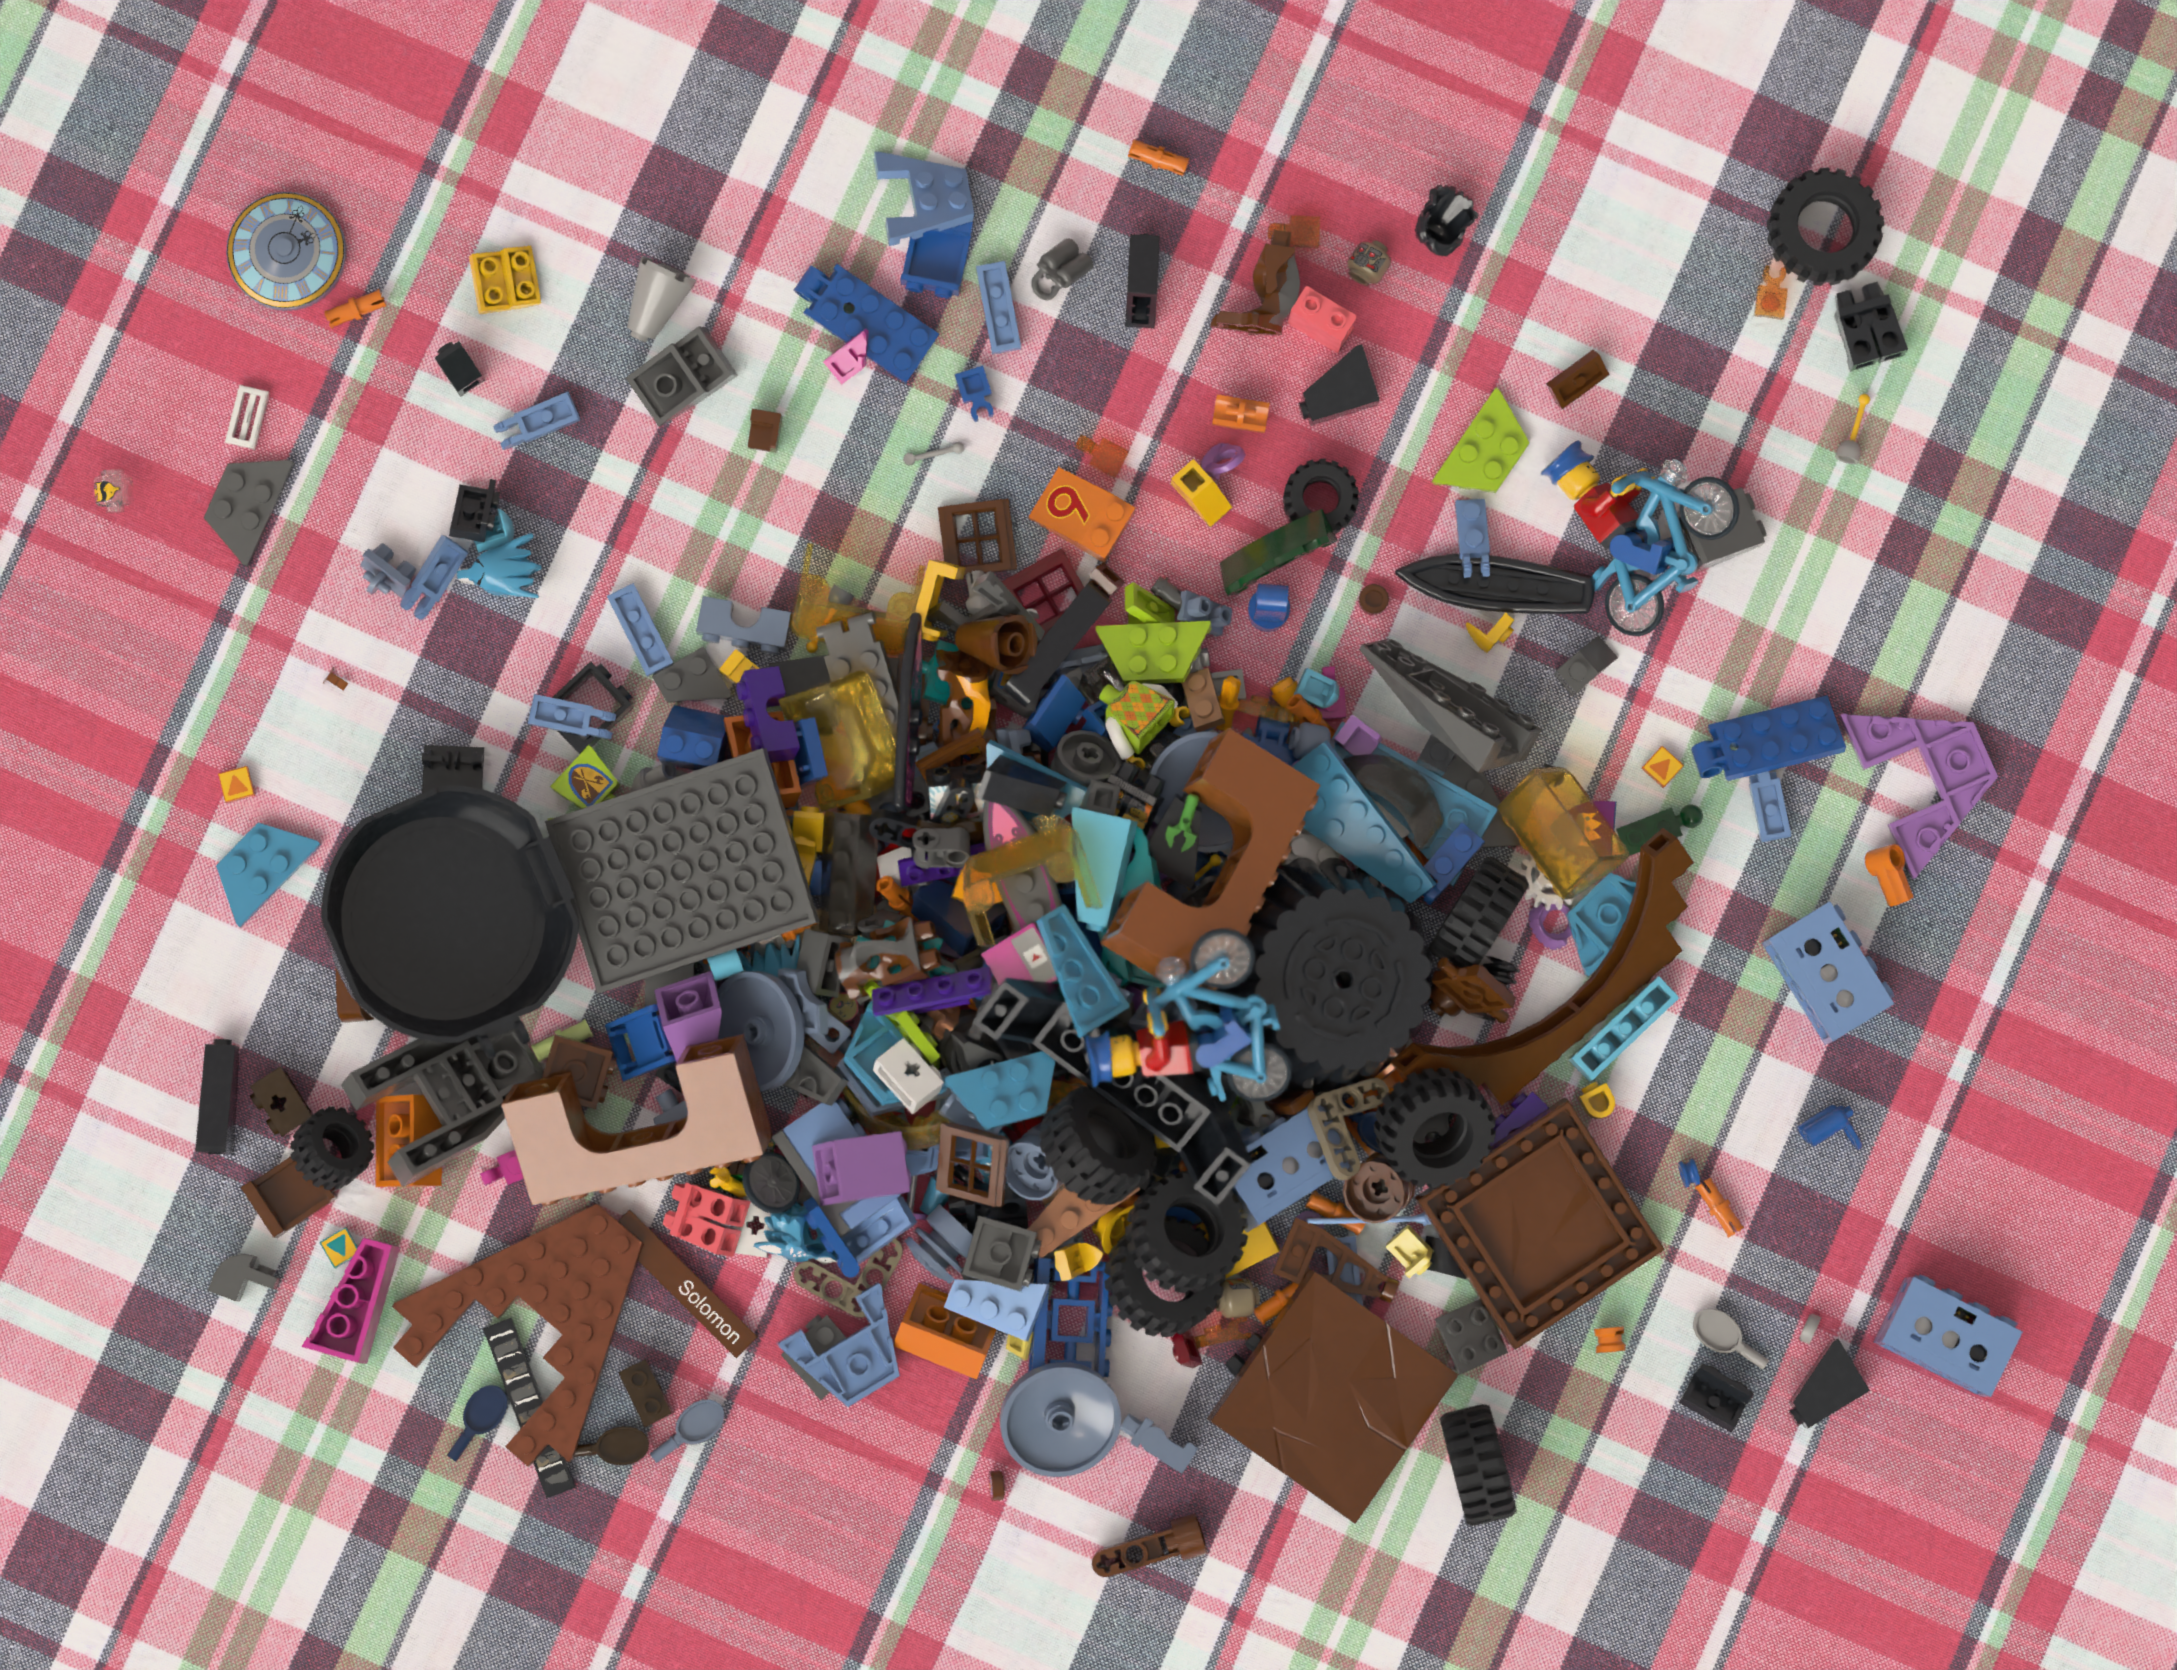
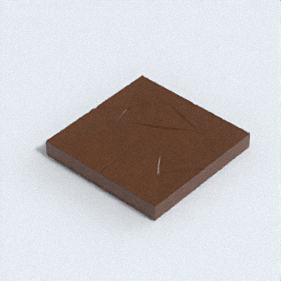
[1414,1098,1665,1350]
[1206,1269,1459,1524]

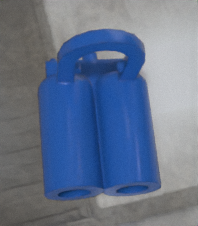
[1797,1105,1862,1150]

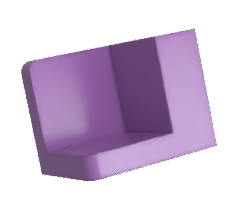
[1334,715,1382,763]

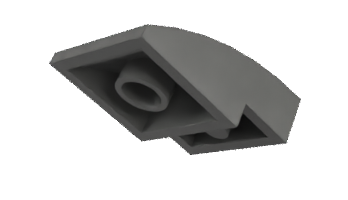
[626,326,738,427]

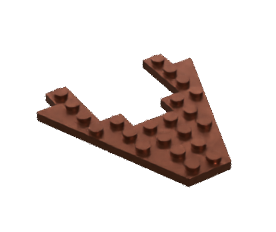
[392,1204,643,1467]

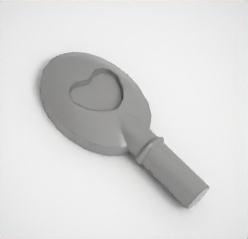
[1693,1309,1769,1370]

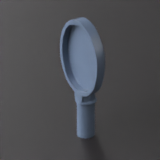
[650,1399,725,1463]

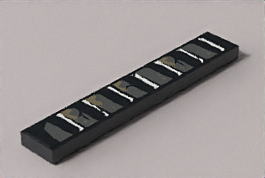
[483,1318,576,1498]

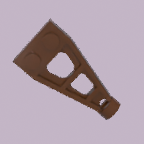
[1272,1217,1399,1303]

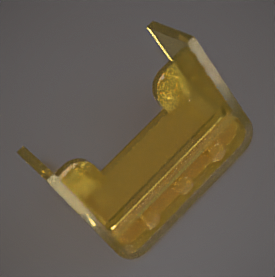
[790,543,925,656]
[963,825,1103,947]

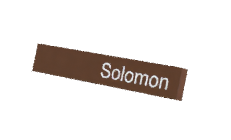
[618,1209,758,1358]

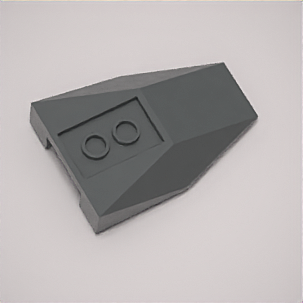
[1359,638,1542,773]

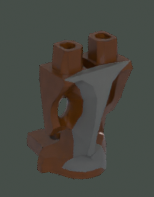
[1210,230,1300,336]
[835,917,942,1000]

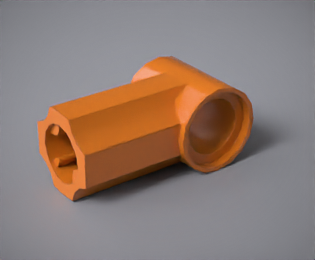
[1865,844,1914,907]

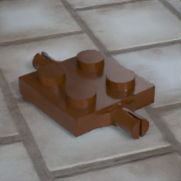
[1431,957,1516,1024]

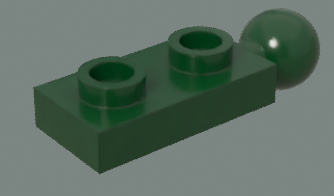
[1616,804,1703,857]

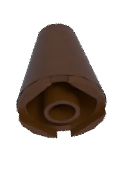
[955,614,1038,674]

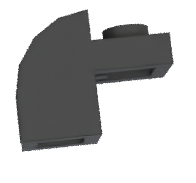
[207,1254,281,1302]

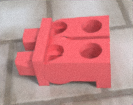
[662,1183,751,1257]

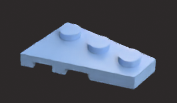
[944,1279,1050,1341]

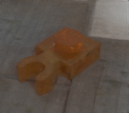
[1754,265,1788,320]

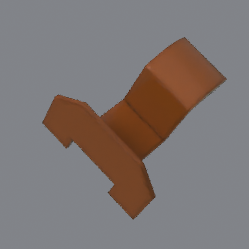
[322,667,348,691]

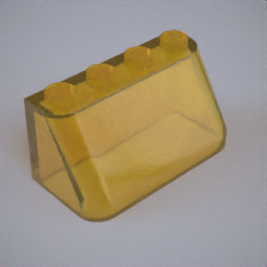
[1496,767,1629,900]

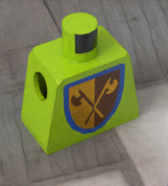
[550,745,621,809]

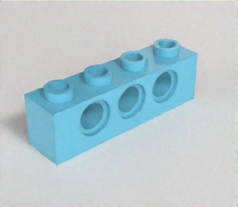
[1569,976,1679,1082]

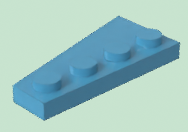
[1036,904,1130,1038]

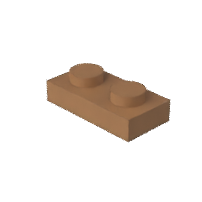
[1182,668,1225,732]

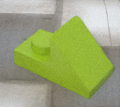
[1125,582,1175,624]

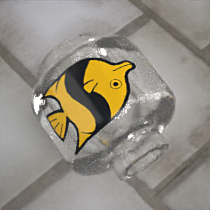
[94,469,134,513]

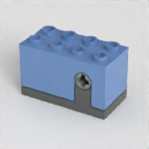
[772,1098,903,1237]

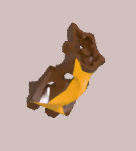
[935,649,998,767]

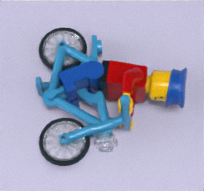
[1541,440,1740,636]
[1085,928,1292,1102]

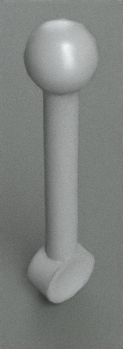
[903,442,964,466]

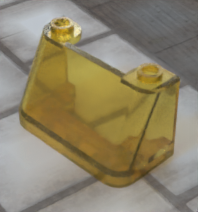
[779,670,896,812]

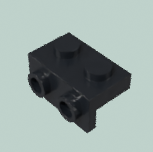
[449,479,500,542]
[1678,1363,1754,1432]

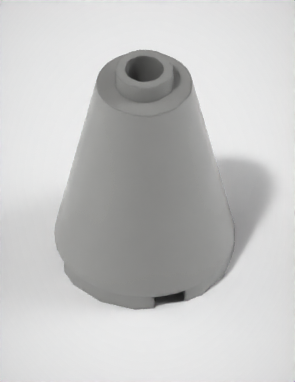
[627,256,696,342]

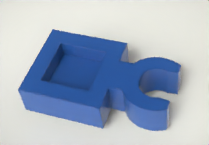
[955,366,994,422]

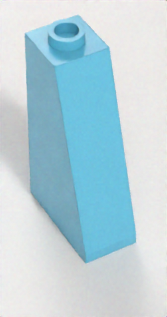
[1072,807,1138,933]

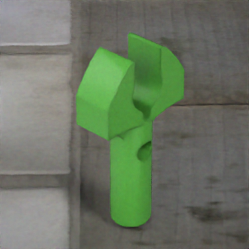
[1165,794,1199,852]

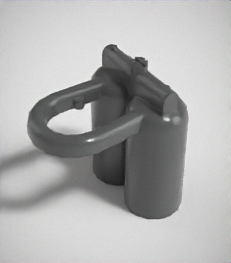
[1031,238,1093,301]

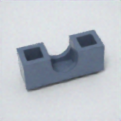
[696,596,792,654]

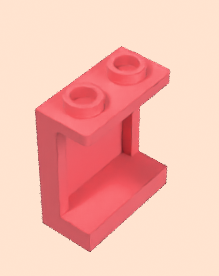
[1288,286,1356,354]

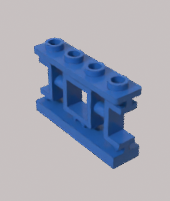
[1028,1258,1113,1377]

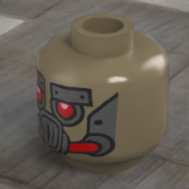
[1347,240,1391,286]
[1215,1278,1260,1318]

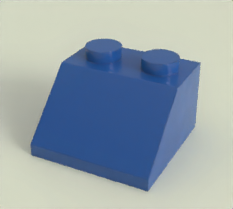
[1021,674,1086,753]

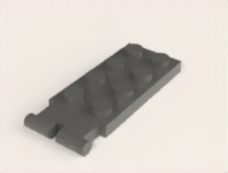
[816,612,899,771]

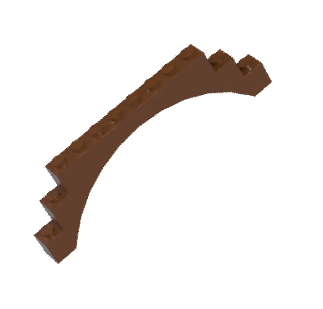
[1390,828,1694,1106]

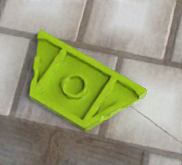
[1431,388,1530,493]
[1096,621,1212,685]
[864,981,941,1070]

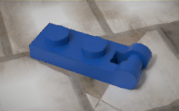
[1423,822,1485,906]
[803,1197,860,1278]

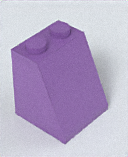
[654,971,722,1062]
[812,1132,911,1206]

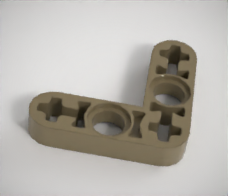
[1307,1078,1389,1180]
[794,1239,903,1318]

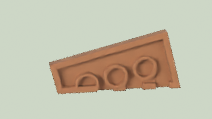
[1027,1187,1140,1258]

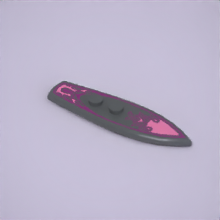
[983,801,1062,932]

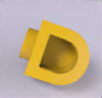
[1578,1081,1615,1119]

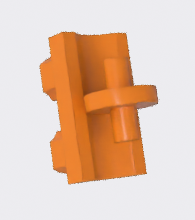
[1212,395,1270,433]

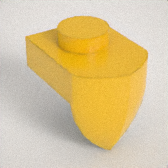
[1465,612,1514,653]
[1054,1243,1104,1281]

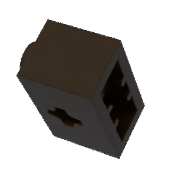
[250,1067,313,1138]
[618,1359,674,1427]

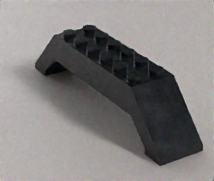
[972,978,1253,1206]

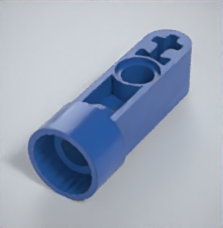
[1247,583,1290,632]

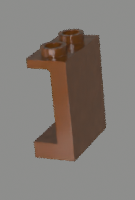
[240,1156,338,1238]

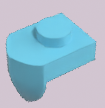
[474,508,515,553]
[1294,668,1340,709]

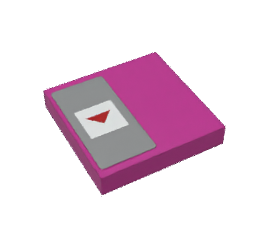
[981,923,1058,985]

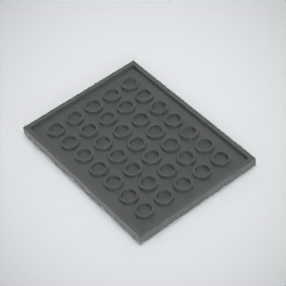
[545,748,820,994]

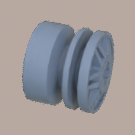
[1006,1122,1064,1200]
[904,1204,973,1284]

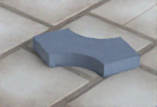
[778,968,828,1035]

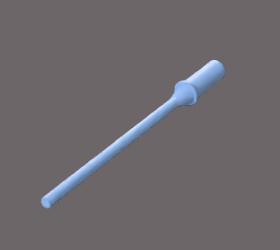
[1307,1212,1431,1226]

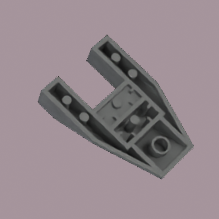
[341,1029,544,1187]

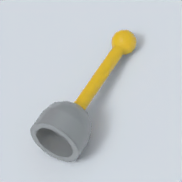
[1835,394,1870,464]

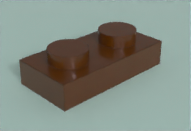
[1546,349,1610,409]

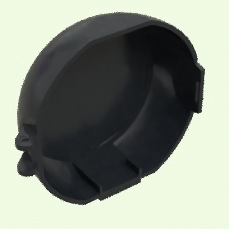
[321,785,579,1059]

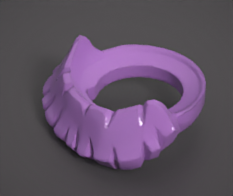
[1200,443,1245,480]
[1529,903,1572,950]

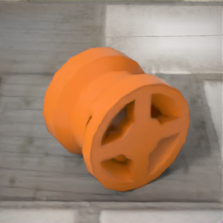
[1594,1326,1626,1353]

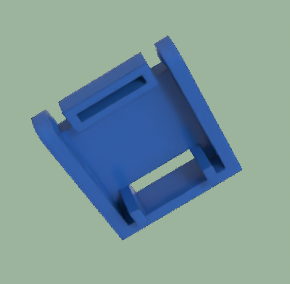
[794,717,828,789]
[605,1003,676,1081]

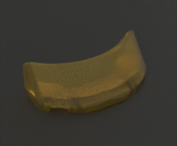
[834,1066,949,1150]

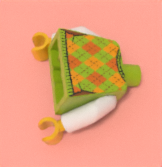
[1099,681,1190,770]

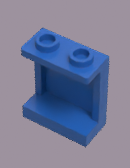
[900,215,973,299]

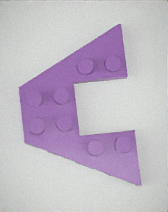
[1839,714,1998,879]

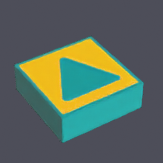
[319,1227,358,1269]

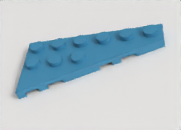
[1332,721,1498,888]
[1292,740,1436,903]

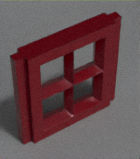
[1001,548,1084,643]

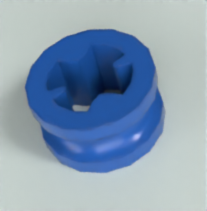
[1678,1158,1700,1188]

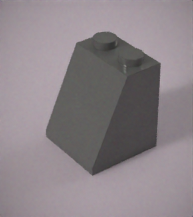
[1677,487,1767,573]

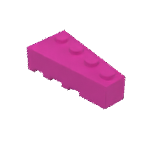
[301,1238,401,1364]

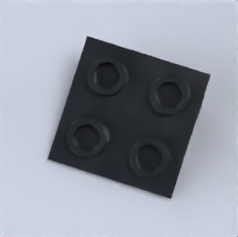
[422,745,484,793]

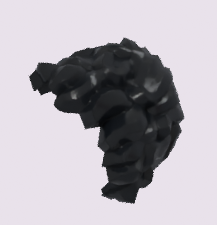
[1415,184,1479,256]

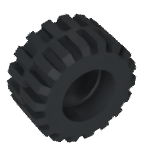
[1283,458,1359,534]
[290,1106,375,1190]

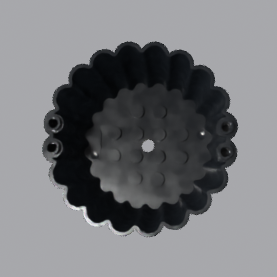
[1207,857,1432,1092]

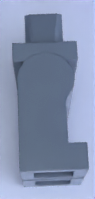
[1119,1414,1198,1474]

